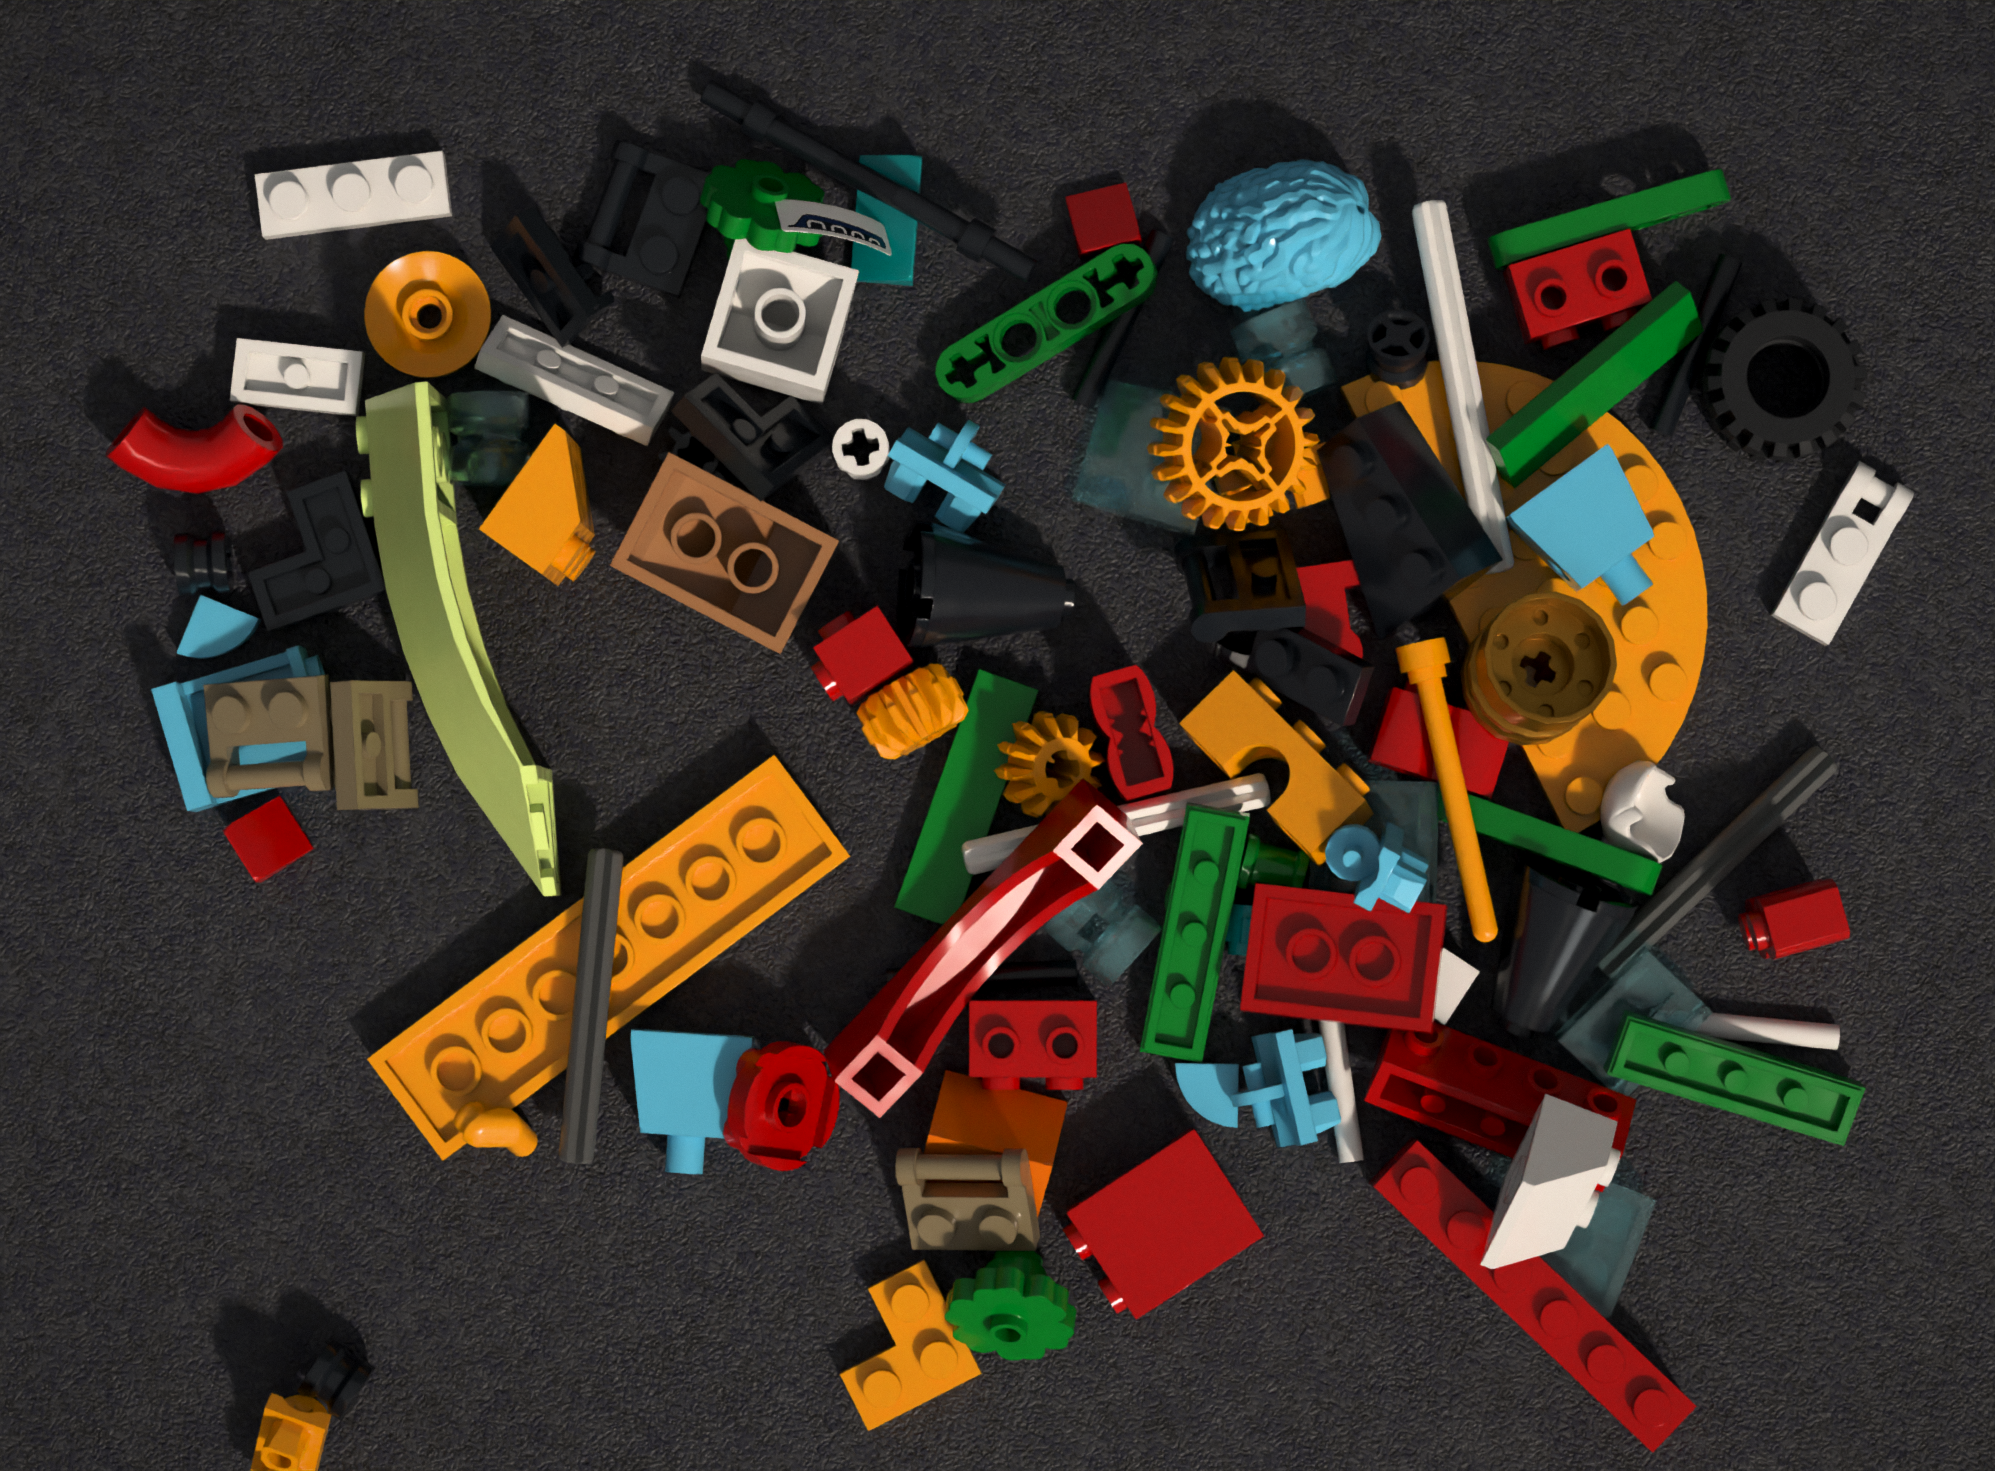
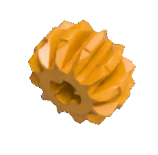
[856,664,969,760]
[993,711,1106,818]

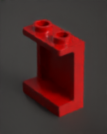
[1062,1127,1264,1320]

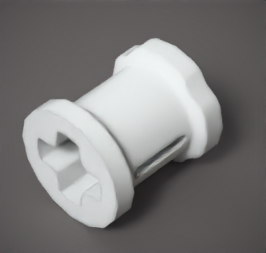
[832,419,890,480]

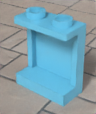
[151,645,325,812]

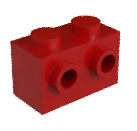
[1503,228,1652,350]
[810,606,915,707]
[969,1000,1097,1090]

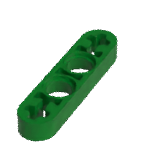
[1487,169,1732,270]
[935,244,1158,403]
[1419,782,1663,896]

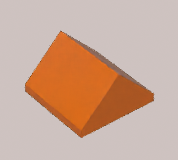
[924,1070,1068,1217]

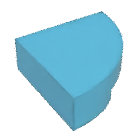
[177,595,262,659]
[1175,1062,1239,1128]

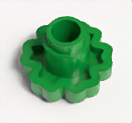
[700,159,825,259]
[945,1251,1076,1361]

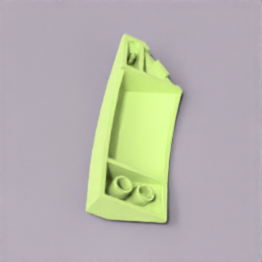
[356,381,562,896]

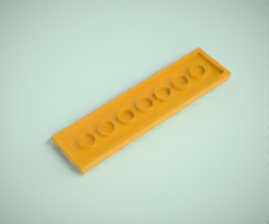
[367,755,851,1161]

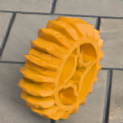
[1146,357,1320,531]

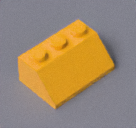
[479,424,595,586]

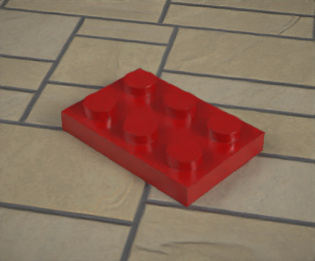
[1240,883,1448,1034]

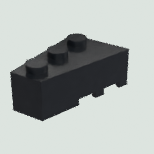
[1317,401,1503,641]

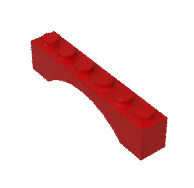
[823,778,1143,1118]
[1369,1137,1697,1453]

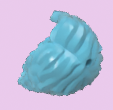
[1186,159,1382,312]

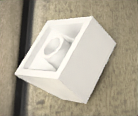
[701,239,859,405]
[1480,1094,1621,1269]

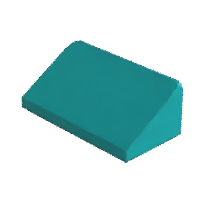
[851,155,923,286]

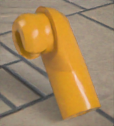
[454,1102,538,1157]

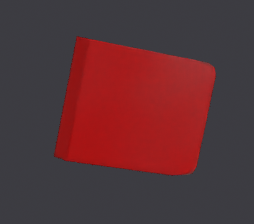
[1065,182,1142,259]
[222,795,315,883]

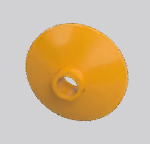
[364,251,491,378]

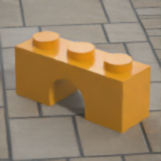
[1179,670,1374,867]

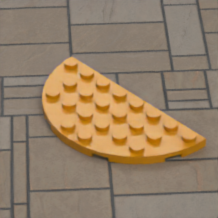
[1340,361,1708,833]

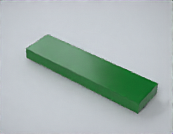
[1485,281,1704,488]
[894,669,1039,925]
[1140,802,1250,1063]
[1603,1010,1866,1146]

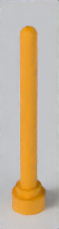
[1395,637,1498,942]

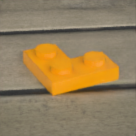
[840,1259,982,1431]

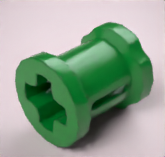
[1236,833,1310,890]

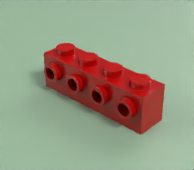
[1364,1022,1637,1192]

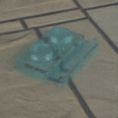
[1555,945,1713,1096]

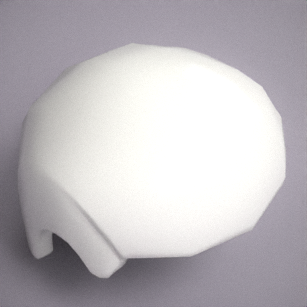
[1600,760,1685,863]

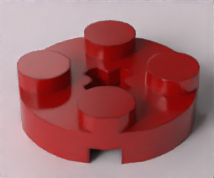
[723,1041,840,1171]

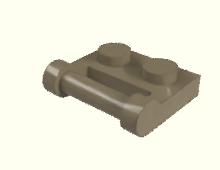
[203,674,335,798]
[329,680,419,810]
[895,1148,1040,1251]

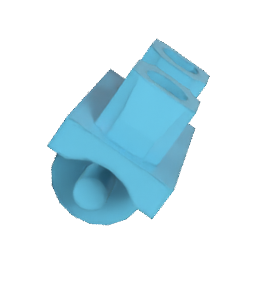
[884,420,1006,533]
[1325,821,1429,913]
[1230,1029,1341,1148]

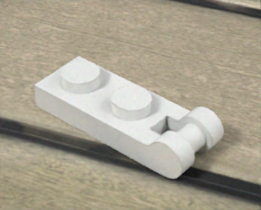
[1771,461,1915,646]

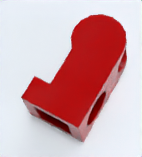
[1296,560,1363,658]

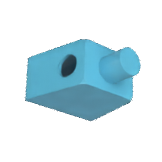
[1506,444,1654,606]
[630,1028,755,1174]

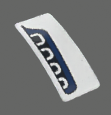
[775,199,892,256]

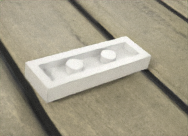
[255,151,452,240]
[474,315,675,446]

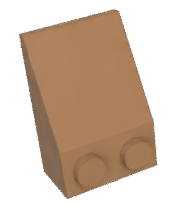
[610,452,839,654]

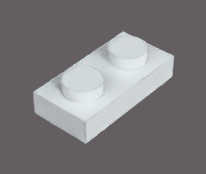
[230,338,365,417]

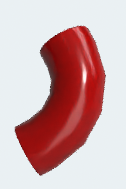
[105,404,283,494]

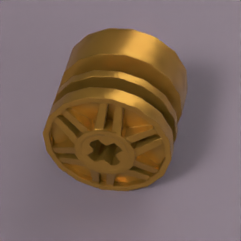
[1460,592,1617,746]

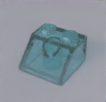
[1072,380,1231,536]

